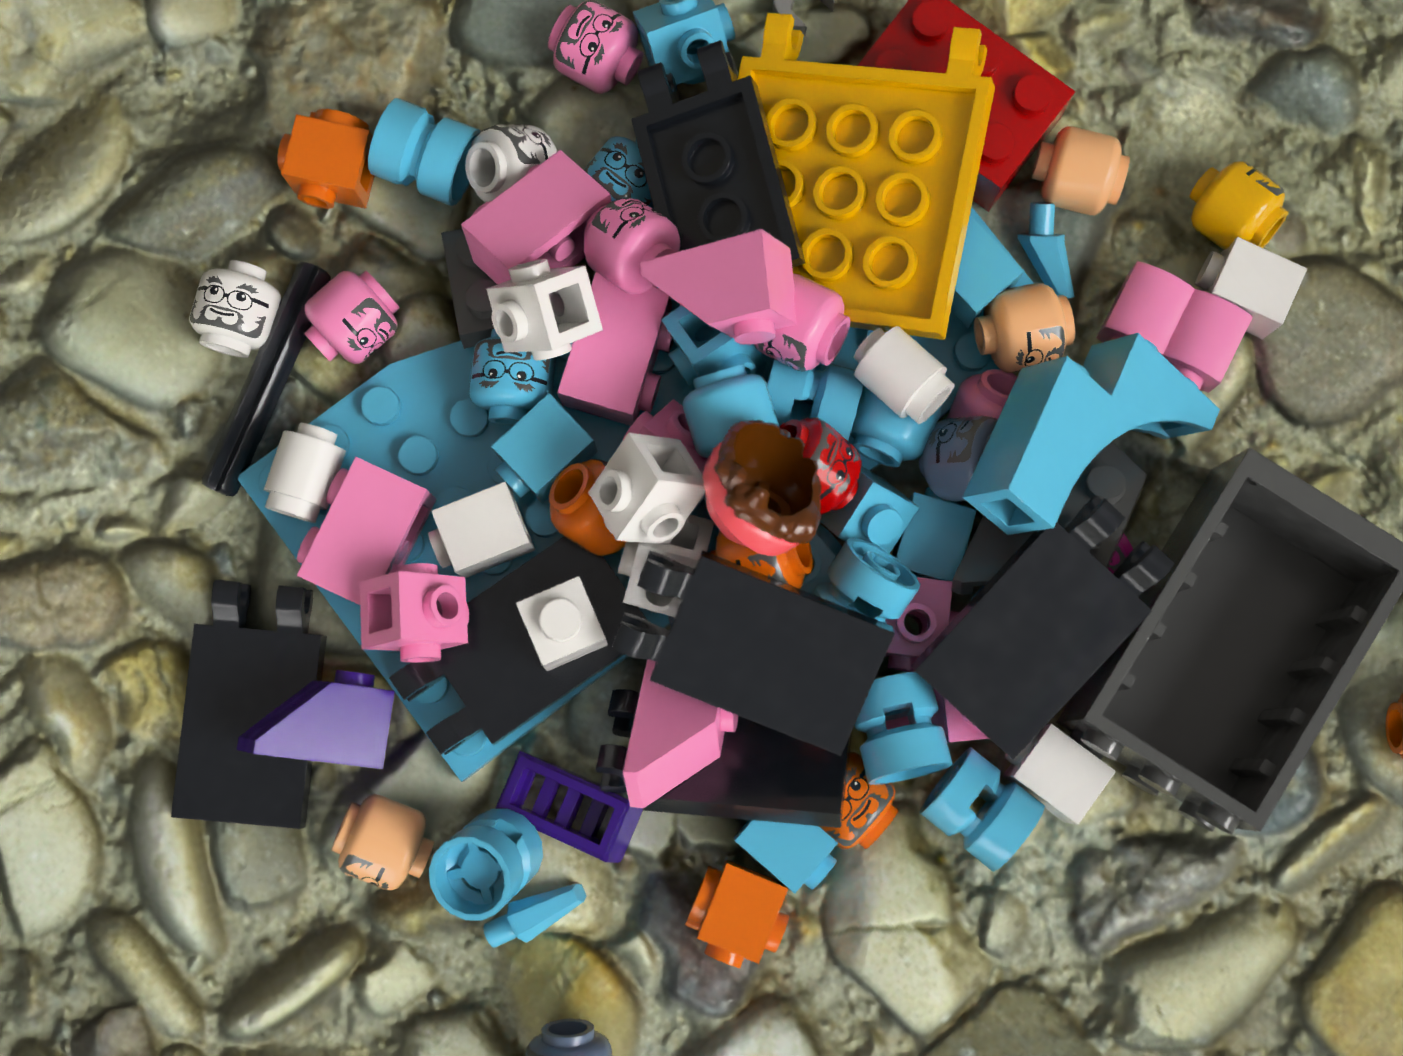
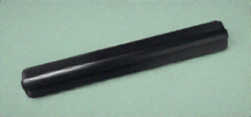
[202,262,331,497]

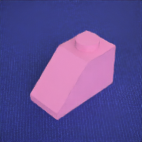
[640,229,797,345]
[623,659,738,808]

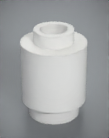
[854,326,955,424]
[263,423,346,523]

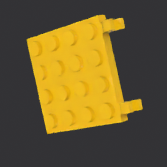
[738,13,995,340]

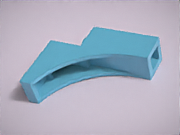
[962,333,1220,535]

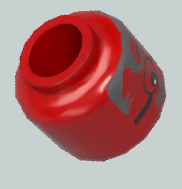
[779,417,862,515]

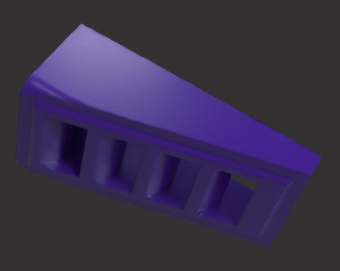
[495,751,643,863]

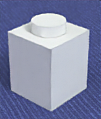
[1195,237,1308,340]
[428,482,535,578]
[516,576,608,671]
[1003,724,1116,825]

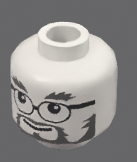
[465,124,557,203]
[189,260,281,358]

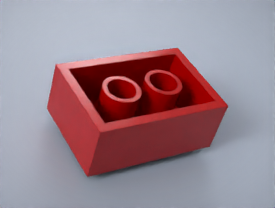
[857,0,1076,212]

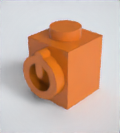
[277,109,375,209]
[685,859,789,968]

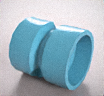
[368,98,481,206]
[767,359,863,441]
[811,538,920,624]
[854,672,953,785]
[919,747,1045,872]
[429,809,543,921]

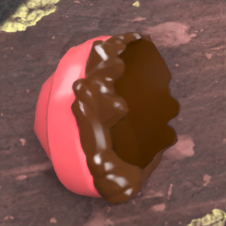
[703,420,821,556]

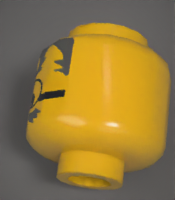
[1189,161,1288,250]

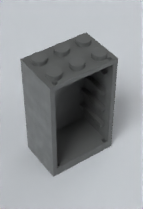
[1057,448,1403,835]

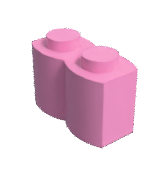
[1096,261,1253,393]

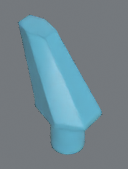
[1017,202,1075,298]
[483,883,587,948]

